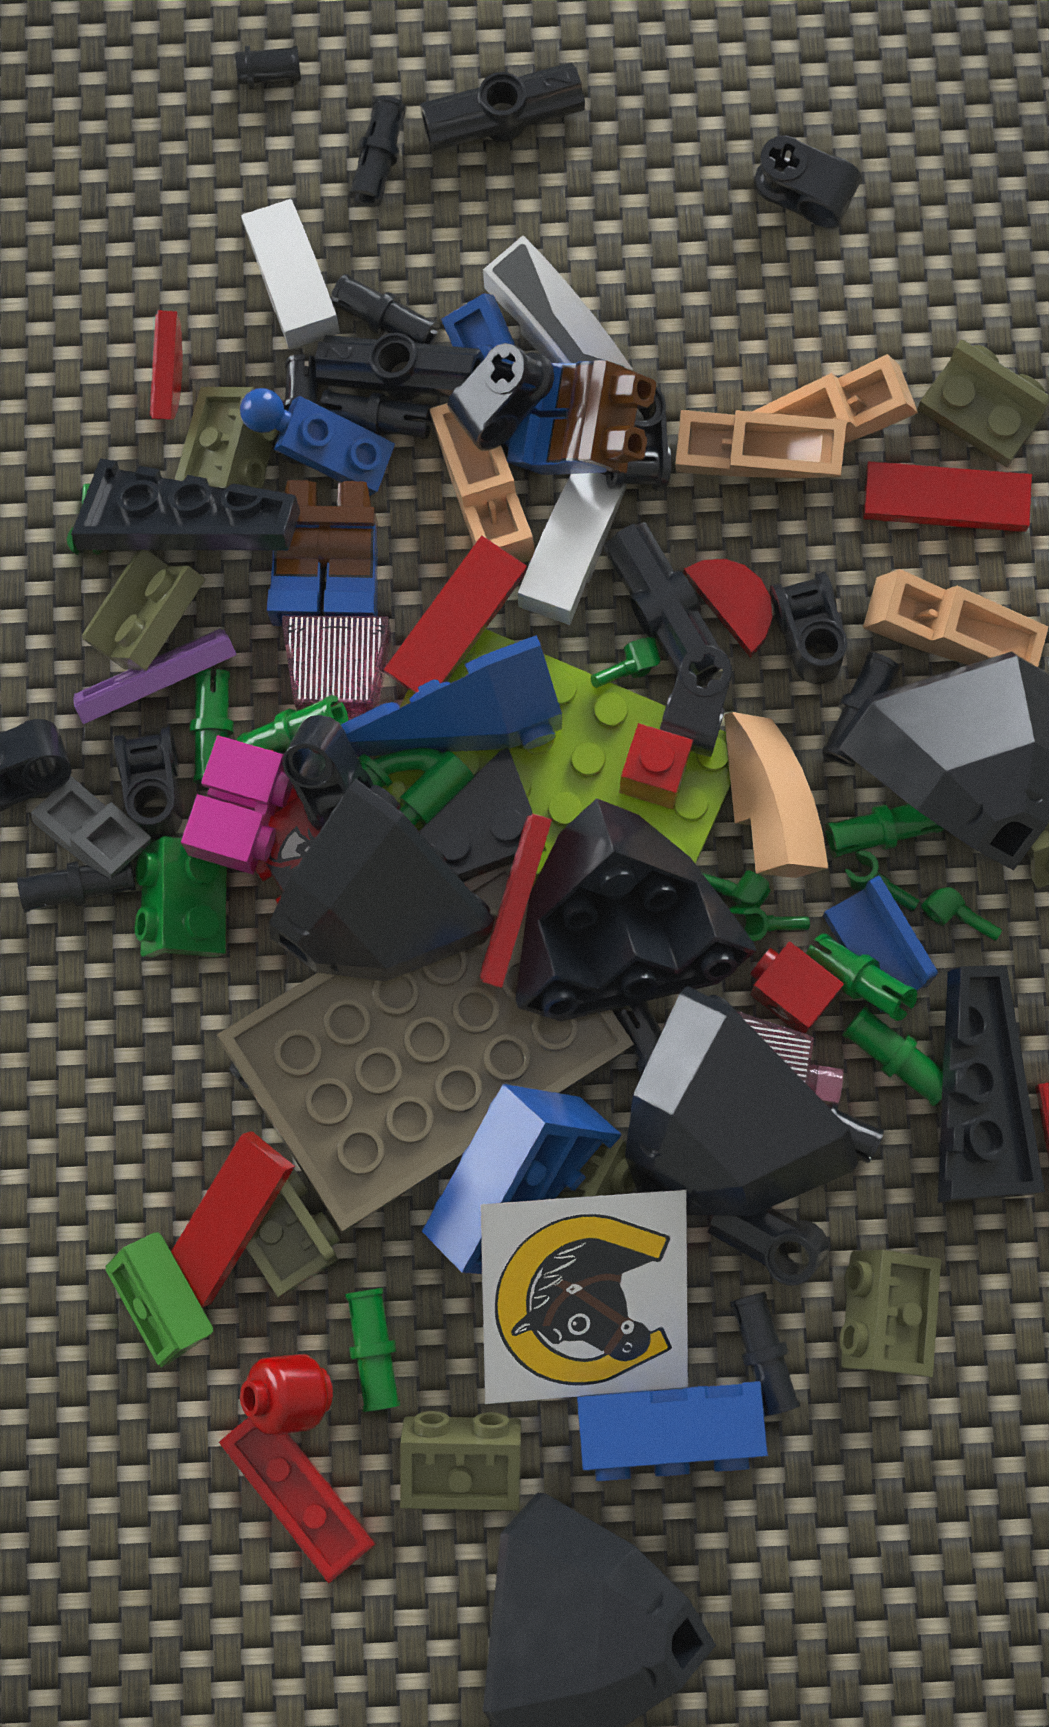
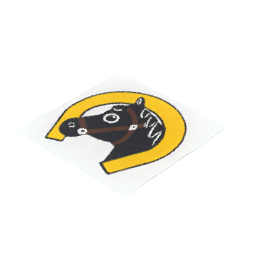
[481,1190,688,1404]

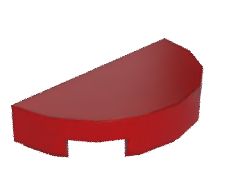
[150,310,183,420]
[683,559,773,658]

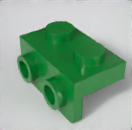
[135,836,227,958]

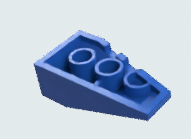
[341,635,562,757]

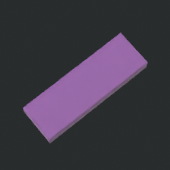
[73,628,237,724]

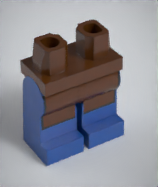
[507,360,656,475]
[267,480,378,628]

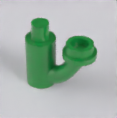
[358,748,474,826]

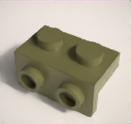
[246,1169,340,1299]

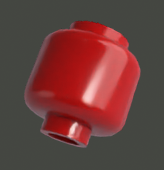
[240,1354,333,1435]

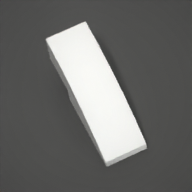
[241,199,340,350]
[518,473,627,625]

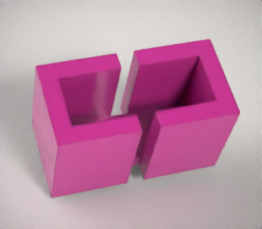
[181,735,293,875]

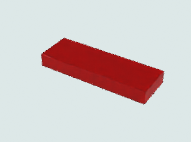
[863,461,1032,532]
[383,535,528,694]
[479,813,552,988]
[171,1131,295,1308]
[218,1417,376,1583]

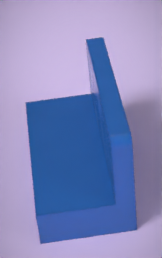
[823,875,938,1012]

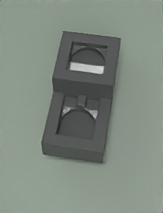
[31,776,151,879]

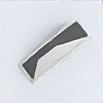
[483,235,633,371]

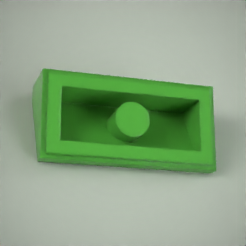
[105,1232,213,1367]

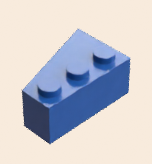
[422,1084,622,1274]
[577,1381,768,1481]

